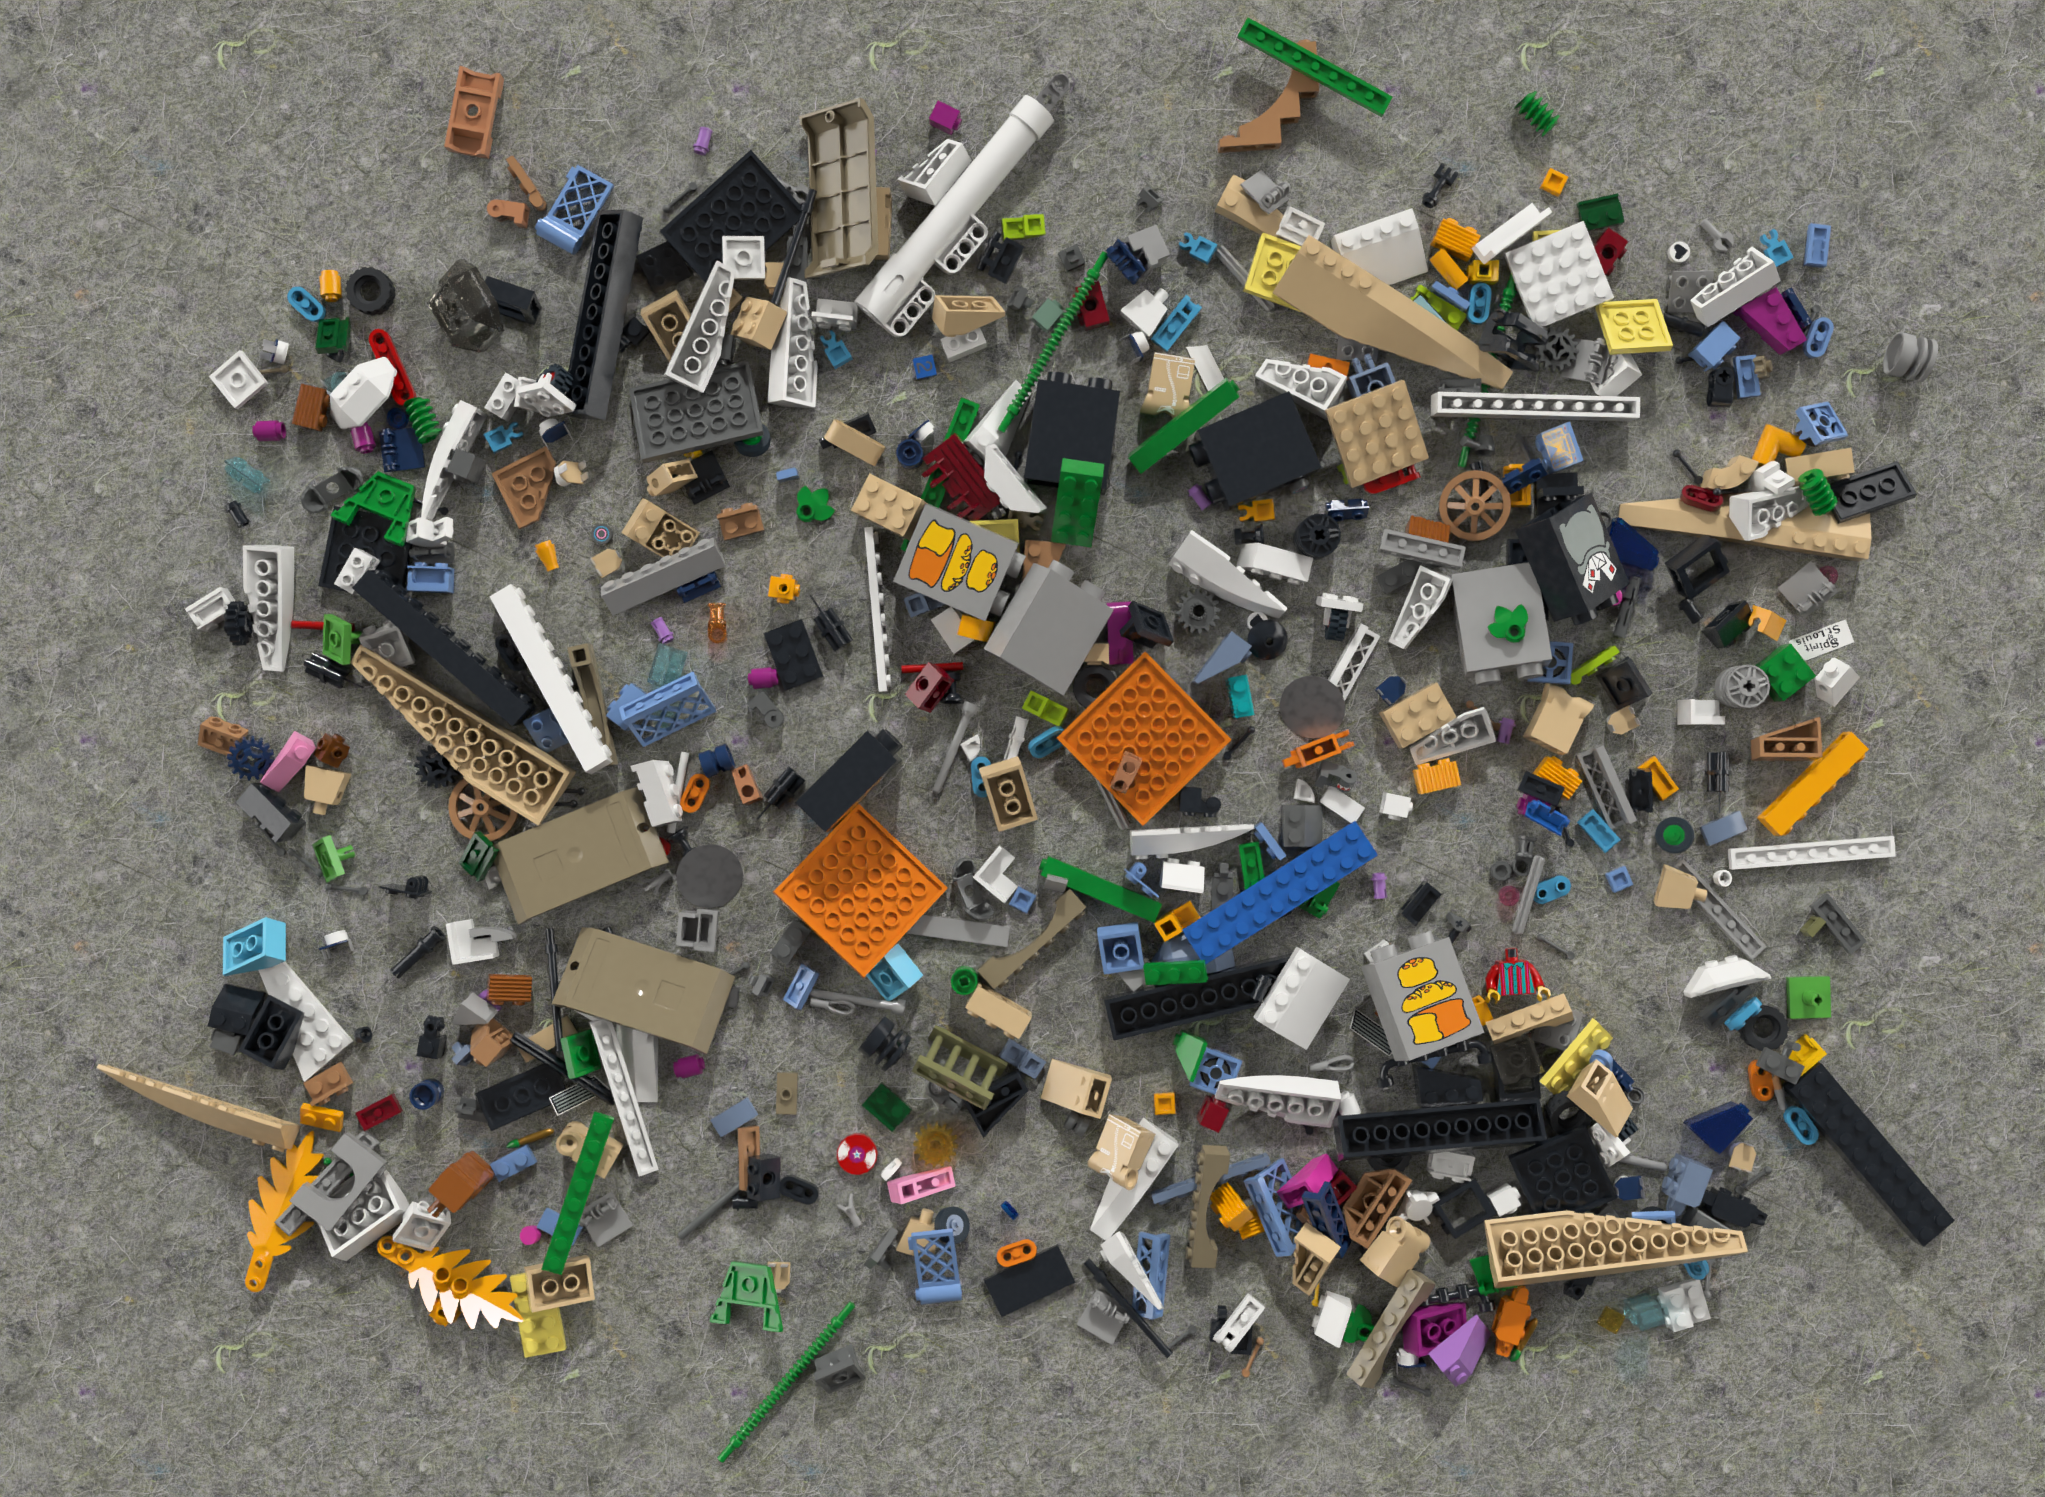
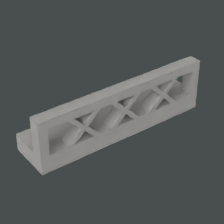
[1377,529,1466,570]
[1575,745,1637,829]

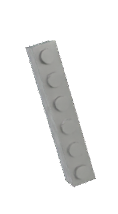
[601,537,725,616]

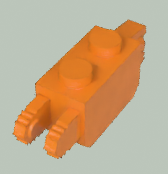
[1282,730,1355,769]
[1491,1285,1531,1357]

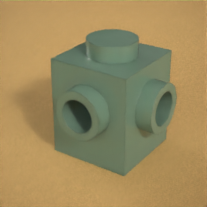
[1032,298,1064,334]

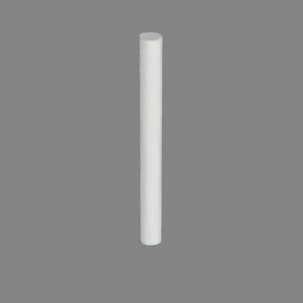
[667,751,689,833]

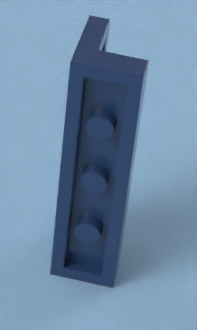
[1302,1181,1352,1259]

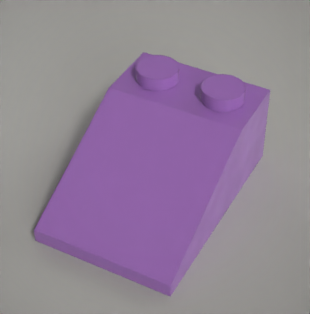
[1428,1315,1491,1387]

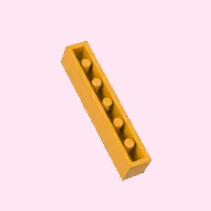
[1757,732,1869,836]

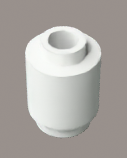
[1338,1091,1361,1116]

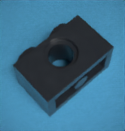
[747,1154,781,1201]

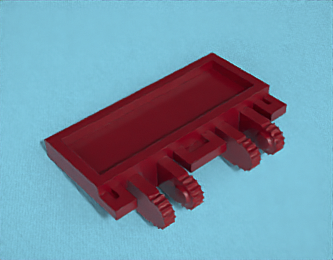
[921,433,1001,521]

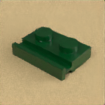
[1576,193,1625,232]
[315,317,351,354]
[458,831,500,882]
[862,1082,912,1132]

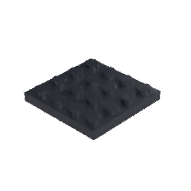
[318,506,412,592]
[1508,1124,1618,1214]

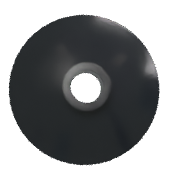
[1247,620,1288,660]

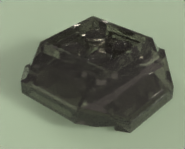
[427,259,504,353]

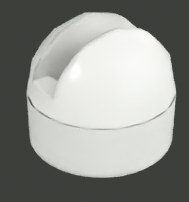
[1713,870,1732,887]

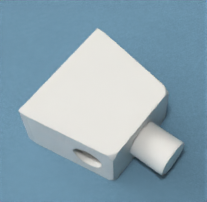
[1120,288,1169,340]
[1815,658,1860,707]

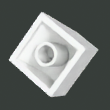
[1159,858,1204,893]
[1312,1290,1352,1348]

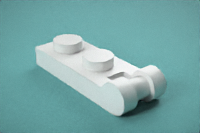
[1213,1293,1265,1352]

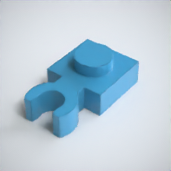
[1760,229,1794,267]
[1179,232,1218,265]
[820,330,853,369]
[484,422,524,454]

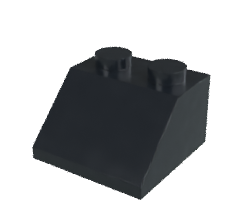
[1701,600,1752,649]
[207,983,266,1035]

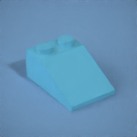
[223,917,286,976]

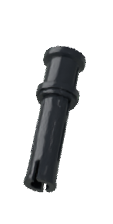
[390,926,446,979]

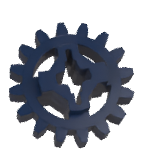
[227,736,275,781]

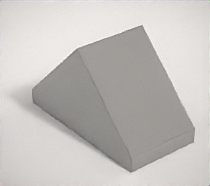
[452,992,498,1025]

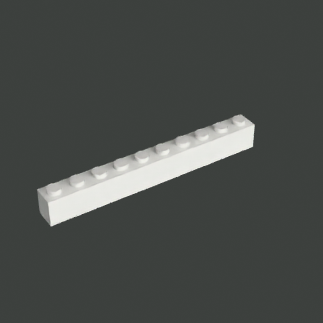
[1430,392,1640,421]
[489,584,613,775]

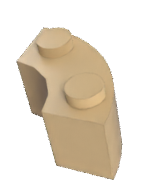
[1700,455,1759,491]

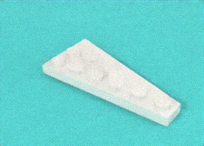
[259,962,353,1082]

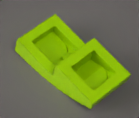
[1001,214,1046,241]
[1022,690,1070,726]

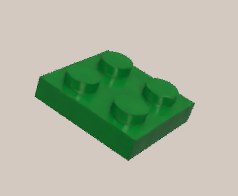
[560,1029,602,1079]

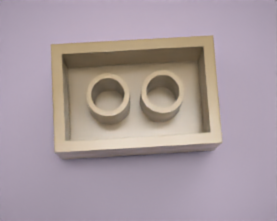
[851,473,928,541]
[1379,682,1457,748]
[979,756,1038,832]
[965,982,1032,1039]
[524,1255,595,1313]

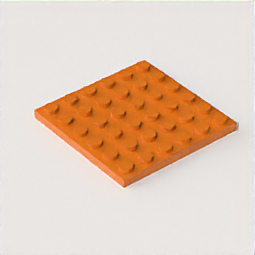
[1057,651,1232,826]
[773,804,948,978]

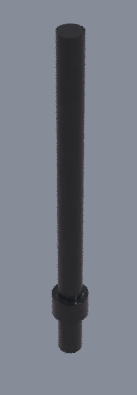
[770,189,817,306]
[545,928,563,1052]
[1083,1258,1173,1358]

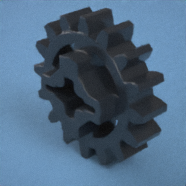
[224,601,253,646]
[414,745,460,788]

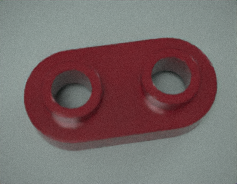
[1680,485,1723,512]

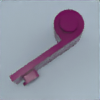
[1106,601,1133,665]

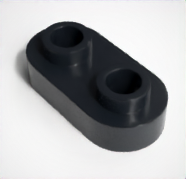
[495,633,527,671]
[780,1175,819,1205]

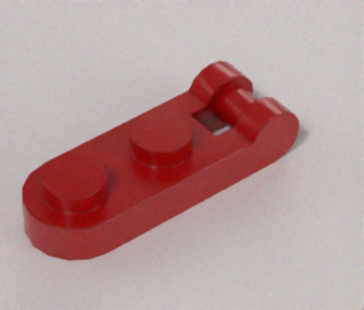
[1363,464,1421,495]

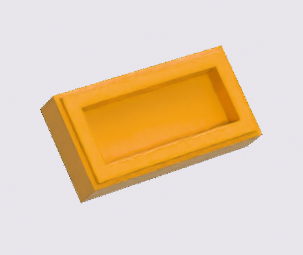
[1637,756,1679,801]

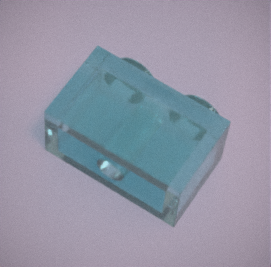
[647,643,688,687]
[1623,1293,1666,1331]

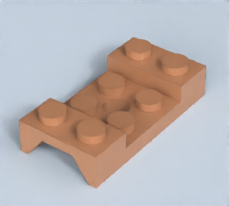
[444,66,504,159]

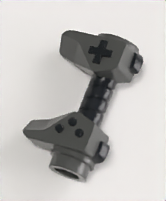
[1433,912,1471,949]

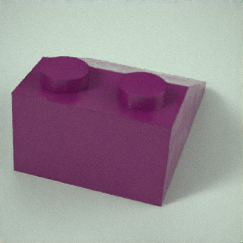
[1402,1302,1467,1357]

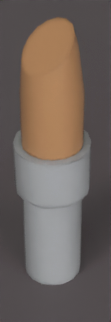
[1772,1075,1788,1110]

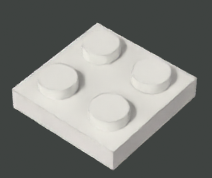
[722,236,765,280]
[209,350,268,409]

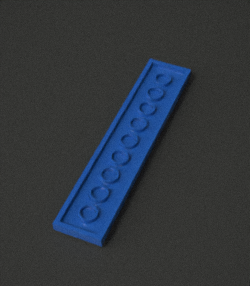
[1182,821,1378,964]

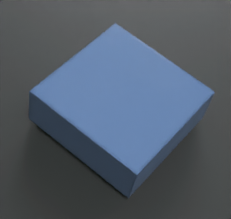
[776,467,800,483]
[1605,866,1633,893]
[1009,886,1036,914]

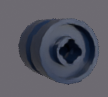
[896,439,924,470]
[698,743,735,778]
[409,1078,444,1110]

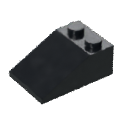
[239,995,305,1070]

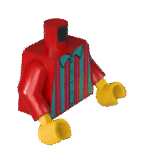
[1485,948,1551,1004]

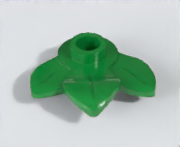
[796,486,835,522]
[1488,604,1528,643]
[1342,1304,1374,1343]

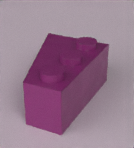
[1732,287,1807,355]

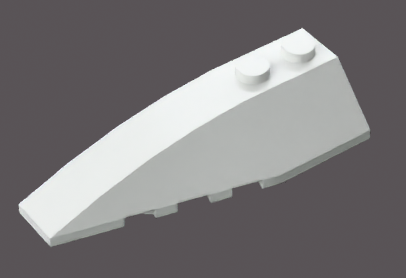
[663,261,736,393]
[768,277,818,408]
[421,400,488,521]
[1168,530,1287,618]
[243,545,294,672]
[1129,824,1254,859]

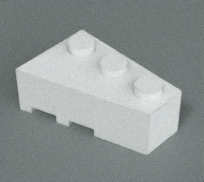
[897,139,972,206]
[1236,543,1313,585]
[630,760,683,827]

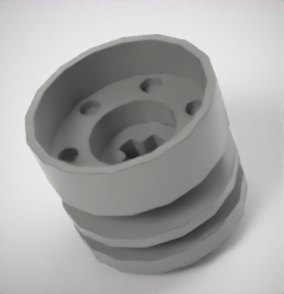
[1883,331,1938,382]
[1714,665,1770,709]

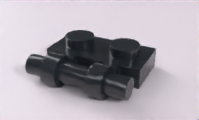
[976,231,1025,284]

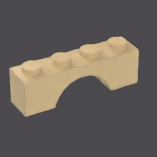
[1485,993,1574,1049]

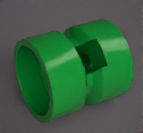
[951,965,978,995]

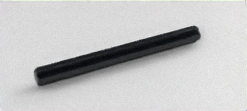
[510,1032,615,1106]

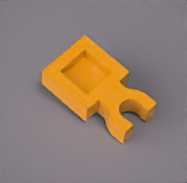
[1238,498,1275,523]

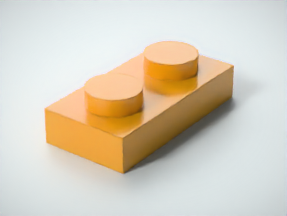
[300,1103,344,1132]

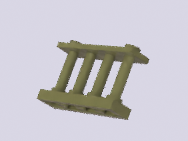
[911,1025,1008,1110]

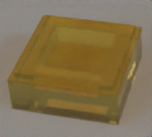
[1596,1305,1626,1334]

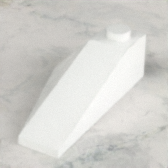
[964,380,1031,461]
[1389,566,1453,649]
[616,1024,658,1102]

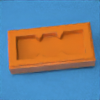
[1307,353,1350,376]

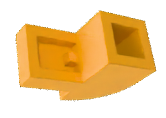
[957,613,996,642]
[1154,900,1201,942]

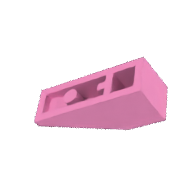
[260,731,316,792]
[887,1166,955,1204]

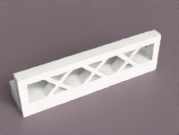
[1471,203,1552,264]
[1328,623,1380,701]

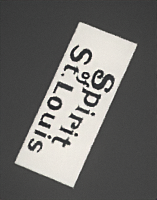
[1789,619,1854,661]

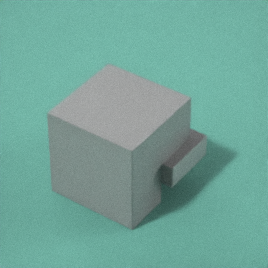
[1123,225,1170,279]
[676,909,719,952]

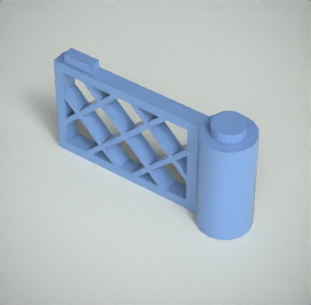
[535,165,614,255]
[908,1228,962,1305]

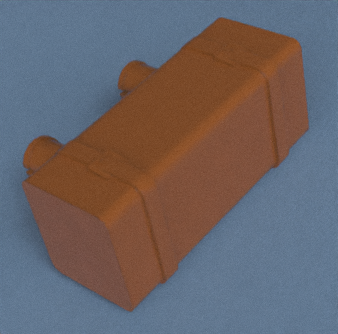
[427,1151,495,1218]

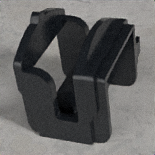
[1478,309,1549,372]

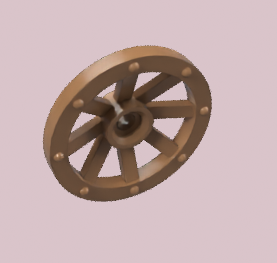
[1439,470,1511,541]
[448,778,519,841]

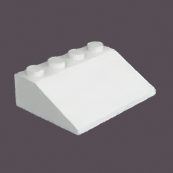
[1330,208,1428,286]
[1253,947,1350,1050]
[318,1166,409,1261]

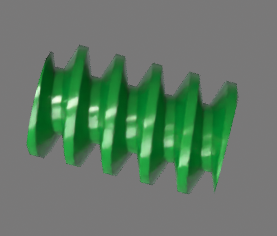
[1514,91,1560,138]
[403,397,442,444]
[1798,469,1837,516]

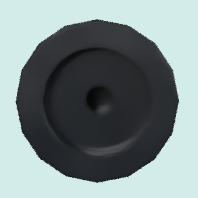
[1234,522,1264,545]
[940,672,964,704]
[667,826,696,857]

